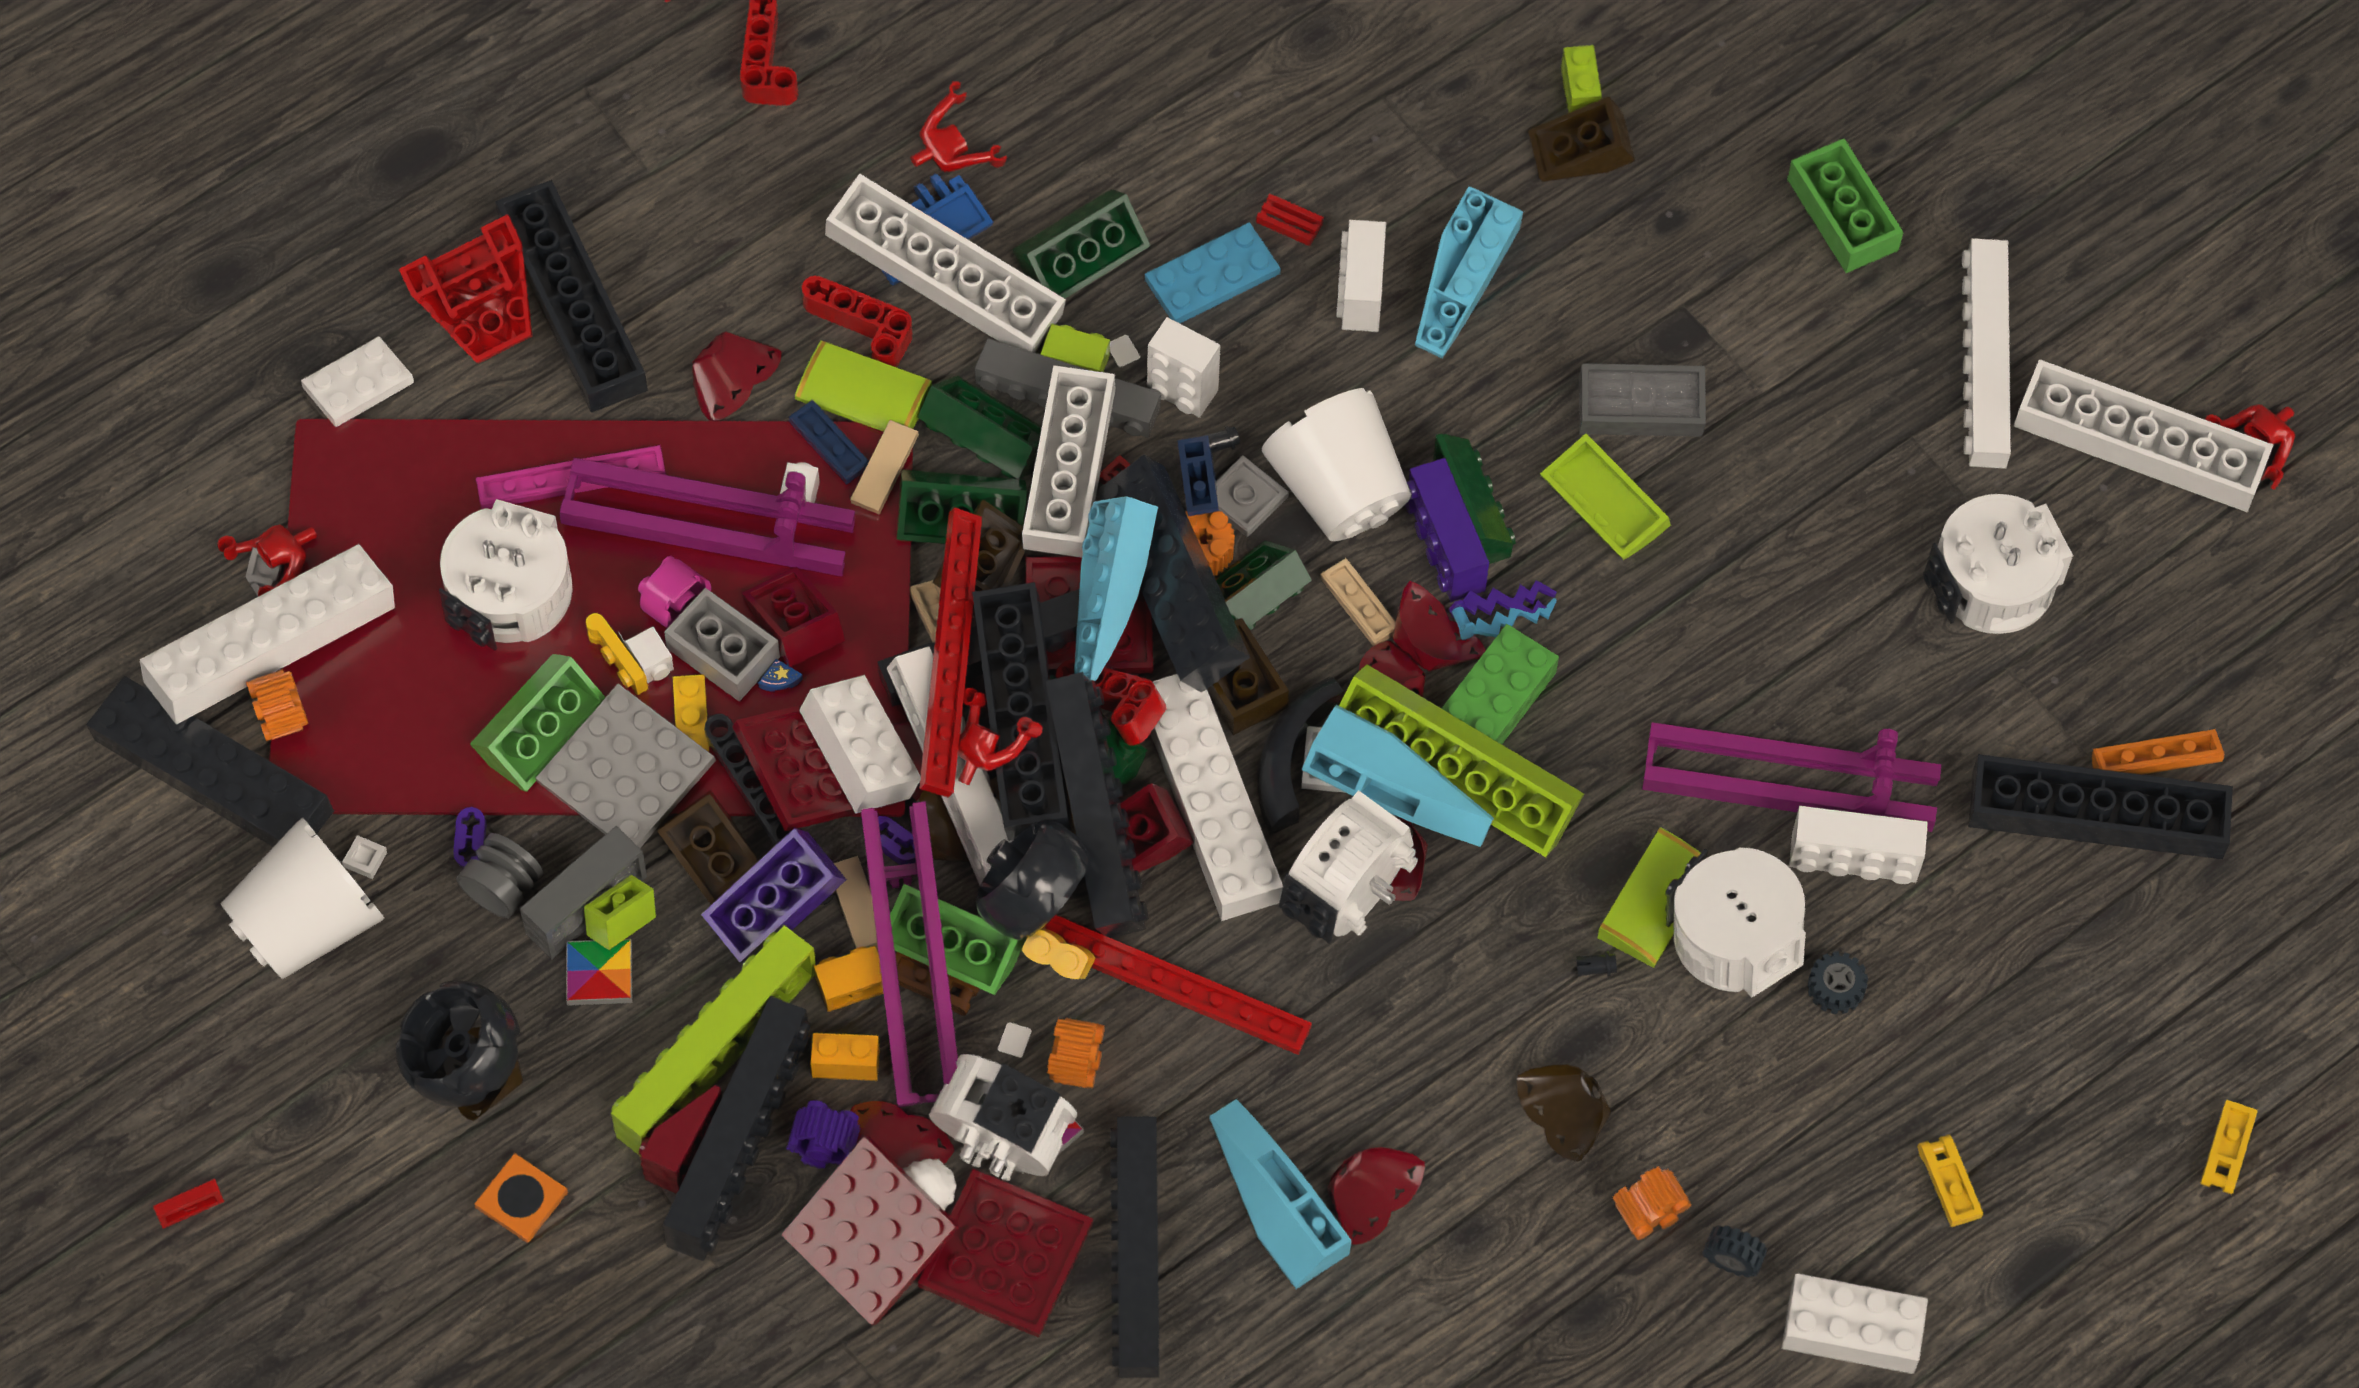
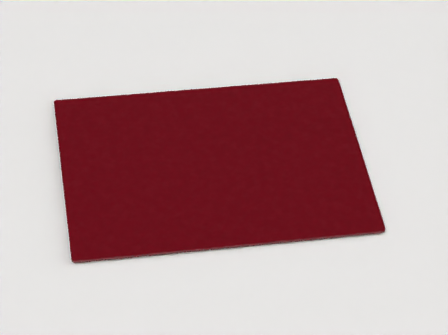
[269,419,913,817]

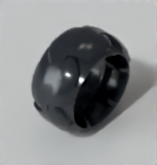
[975,819,1089,940]
[396,980,520,1107]

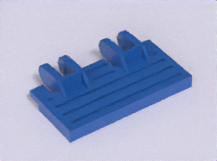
[881,174,993,286]

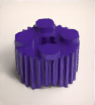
[787,1101,860,1169]

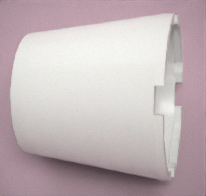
[1262,388,1411,541]
[221,818,384,979]

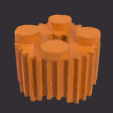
[1186,511,1235,575]
[246,669,309,741]
[1047,1018,1105,1089]
[1612,1166,1691,1240]

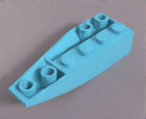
[1415,186,1523,358]
[1074,496,1158,681]
[1302,705,1494,847]
[1210,1099,1351,1289]

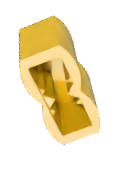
[1021,929,1095,979]

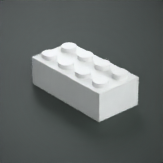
[799,675,921,813]
[1789,806,1928,884]
[1782,1274,1928,1374]

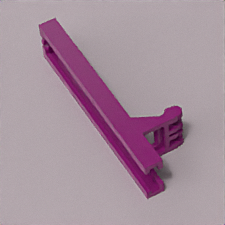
[560,458,855,576]
[1642,723,1941,832]
[861,802,958,1108]

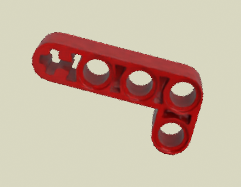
[740,0,798,106]
[801,276,913,367]
[1056,659,1166,745]

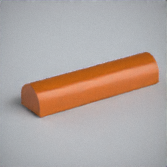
[2092,729,2225,775]

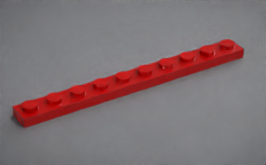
[919,507,982,798]
[1026,915,1312,1055]

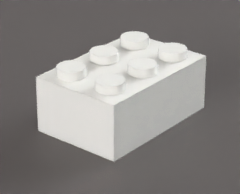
[1337,220,1386,332]
[1147,317,1220,418]

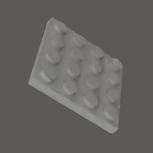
[535,684,716,848]

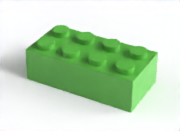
[1787,139,1903,273]
[1441,624,1559,744]

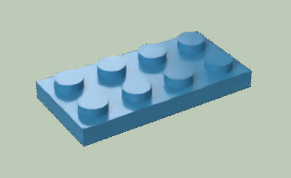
[1145,222,1280,324]

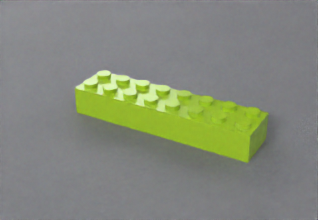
[1339,664,1584,857]
[611,925,816,1156]

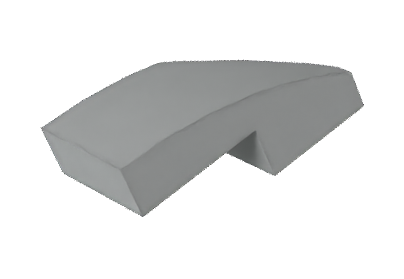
[245,547,283,596]

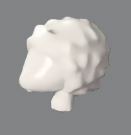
[903,1158,956,1210]

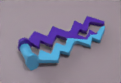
[1449,580,1557,640]

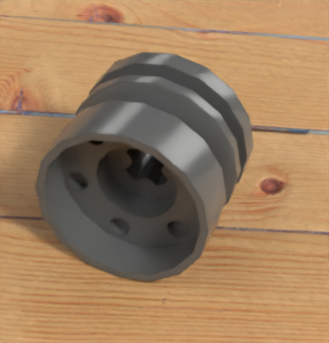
[456,833,543,918]

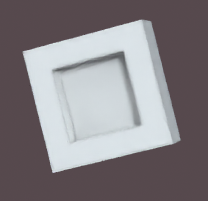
[342,835,387,879]

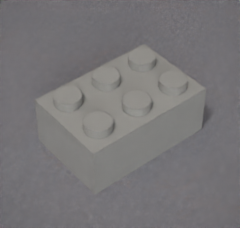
[664,588,780,701]

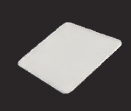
[1110,335,1140,367]
[998,1022,1031,1057]

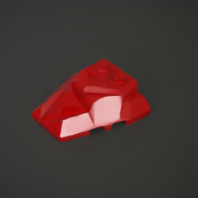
[399,214,533,364]

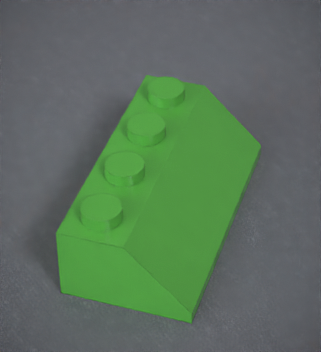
[470,654,606,792]
[890,884,1027,995]

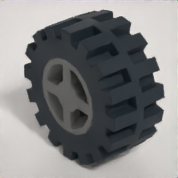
[1808,951,1868,1014]
[1703,1225,1767,1277]

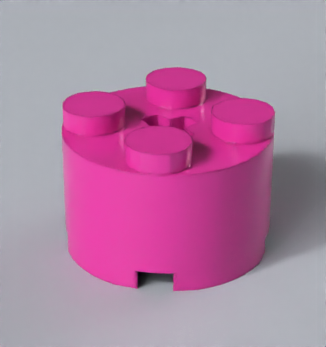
[638,556,711,628]

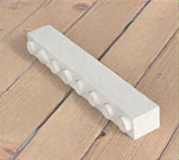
[1962,239,2011,468]
[887,647,1013,885]

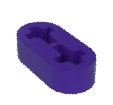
[453,807,487,868]
[878,816,916,865]

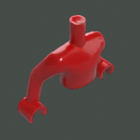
[910,82,1007,172]
[2205,404,2295,490]
[218,525,317,597]
[958,688,1042,785]

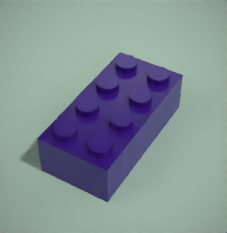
[1405,458,1489,602]
[701,828,847,964]

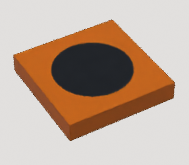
[474,1153,568,1243]

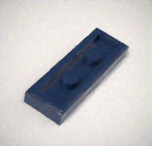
[788,400,869,485]

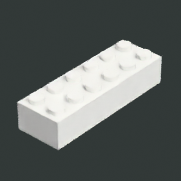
[1022,365,1115,557]

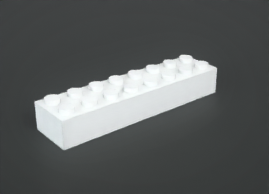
[825,174,1066,353]
[2014,359,2273,512]
[140,544,395,724]
[1150,674,1283,921]

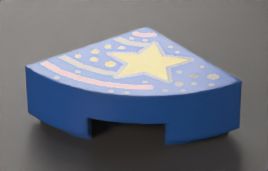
[758,659,803,692]

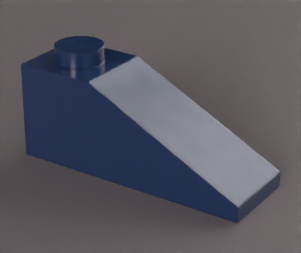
[1177,435,1219,516]

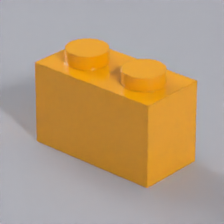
[814,946,883,1012]
[811,1033,880,1081]

